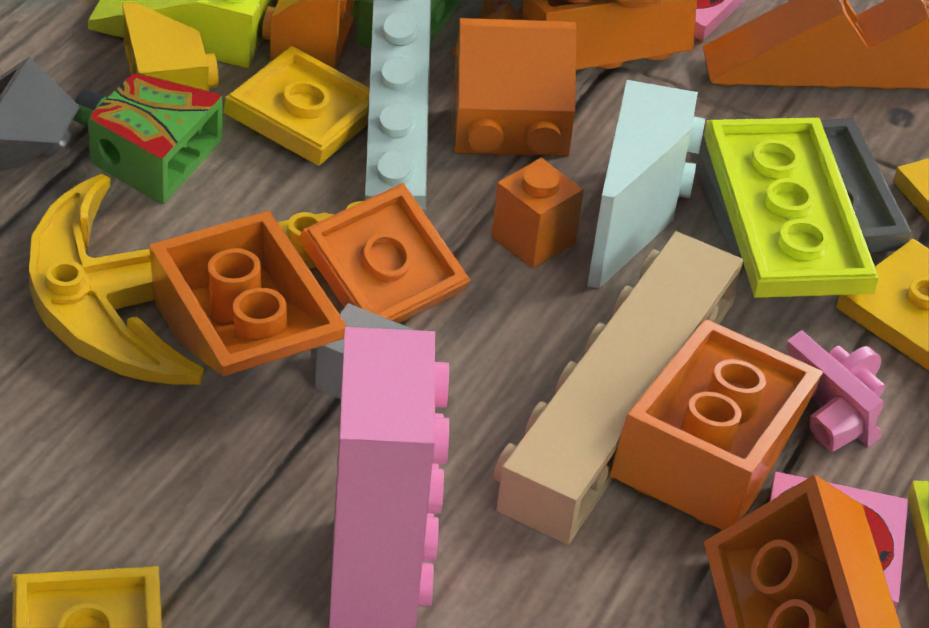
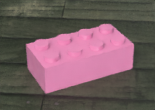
[329,327,449,628]

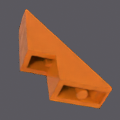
[703,0,929,90]

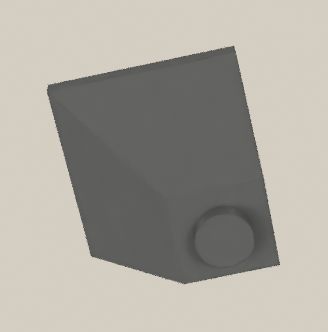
[0,57,80,171]

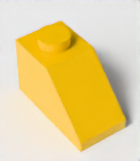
[122,2,219,91]

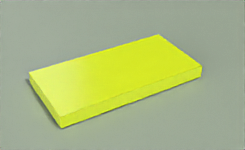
[704,118,879,298]

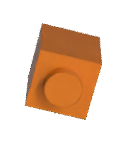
[491,158,584,269]

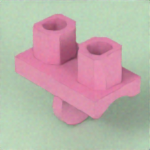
[787,330,886,452]

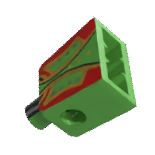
[73,74,222,204]

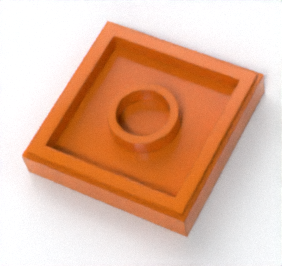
[298,183,471,323]

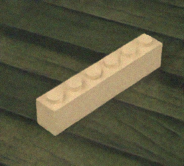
[493,231,743,545]

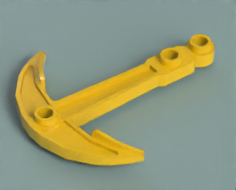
[29,174,363,385]

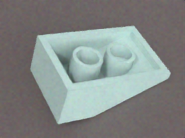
[587,80,705,289]

